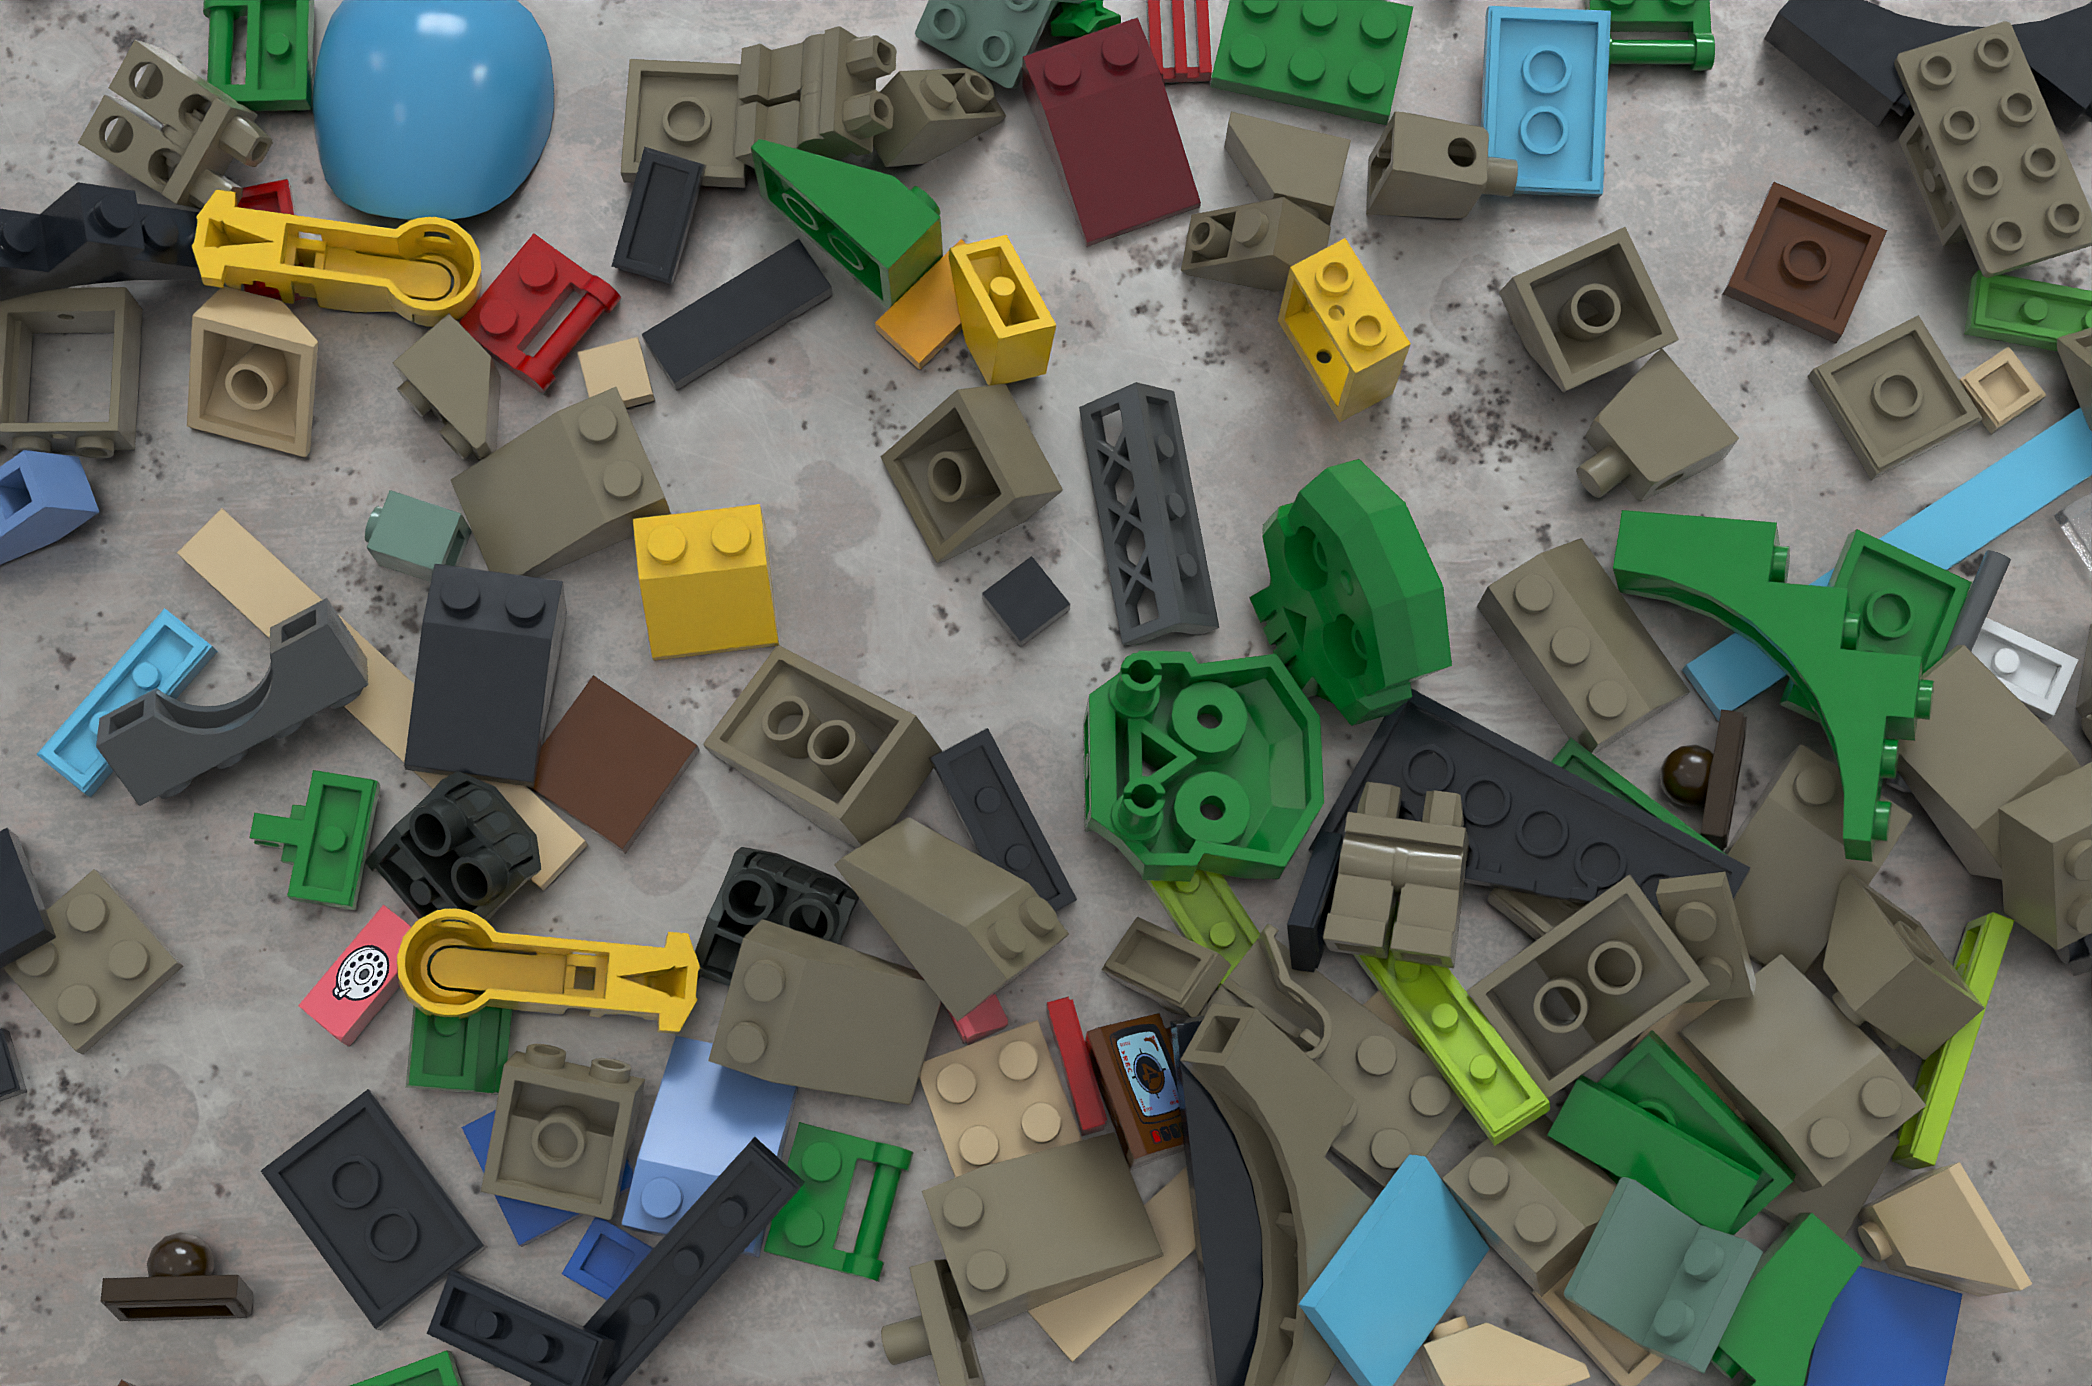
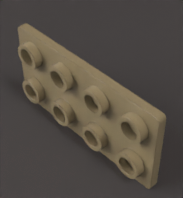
[1894,21,2092,278]

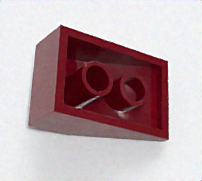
[1022,17,1201,247]

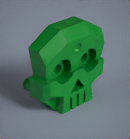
[1249,459,1452,726]
[1083,650,1324,882]

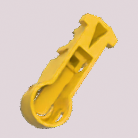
[191,190,482,327]
[397,909,701,1034]

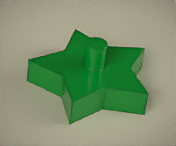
[1051,0,1121,38]

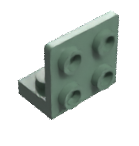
[915,0,1082,89]
[1564,1177,1763,1374]

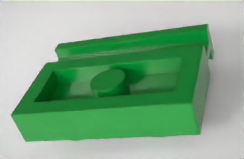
[405,955,512,1095]

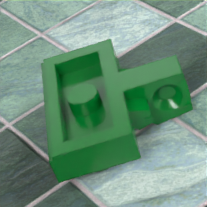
[249,770,381,910]

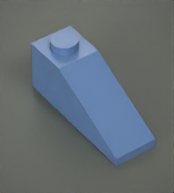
[0,450,100,565]

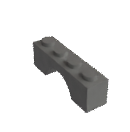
[96,598,369,806]

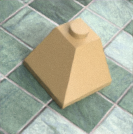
[187,286,318,457]
[1858,1162,2032,1297]
[1417,1315,1590,1386]

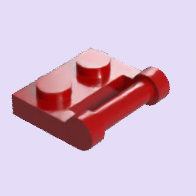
[459,233,621,393]

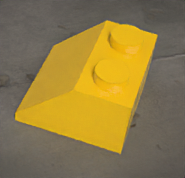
[633,504,779,661]

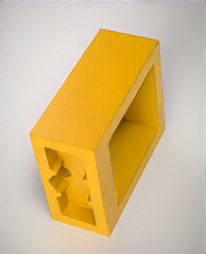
[1277,238,1411,422]

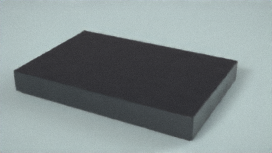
[261,1089,488,1330]

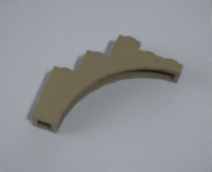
[1180,1003,1373,1386]

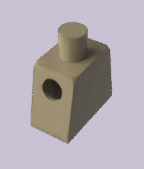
[1366,111,1518,219]
[1576,348,1739,501]

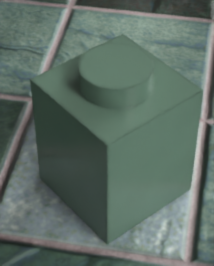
[365,490,472,582]

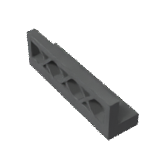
[1079,382,1219,646]

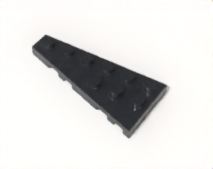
[1308,688,1751,918]

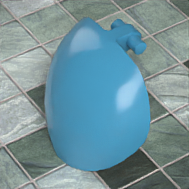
[313,0,554,220]

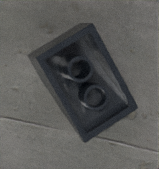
[404,564,567,787]

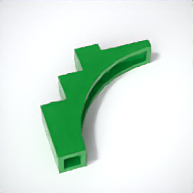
[1613,510,1934,862]
[1710,1212,1864,1386]

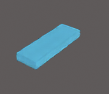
[36,608,218,798]

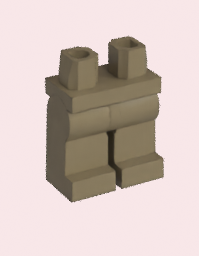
[735,26,897,169]
[78,40,273,210]
[1323,782,1469,969]

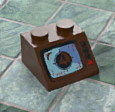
[1085,1013,1185,1171]

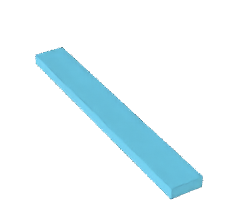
[1682,407,2092,721]

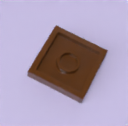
[1723,182,1887,344]
[526,675,700,854]

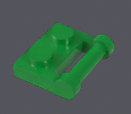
[203,0,314,111]
[1585,0,1715,70]
[764,1122,914,1282]

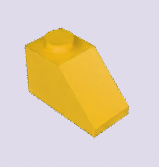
[948,235,1056,386]

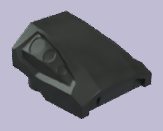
[365,771,541,951]
[695,847,859,986]

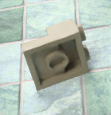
[481,1044,645,1220]

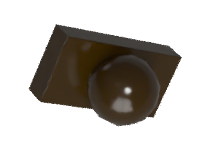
[1659,709,1747,851]
[100,1232,253,1321]

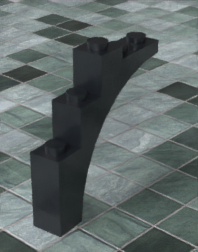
[1764,0,2092,134]
[0,182,202,301]

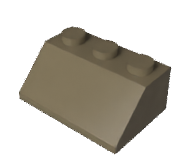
[1477,538,1690,755]

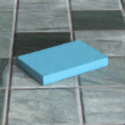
[1481,6,1611,197]
[1298,1154,1490,1386]

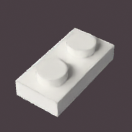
[1971,617,2078,720]

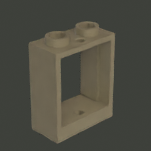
[0,287,143,459]

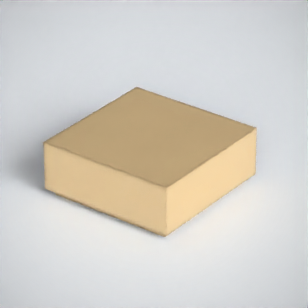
[578,337,655,408]
[1959,346,2046,435]

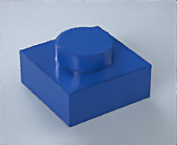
[562,1217,653,1300]

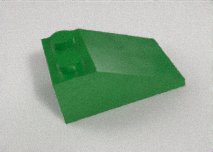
[751,139,943,309]

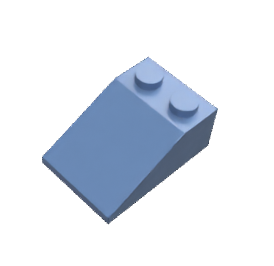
[621,1036,798,1258]

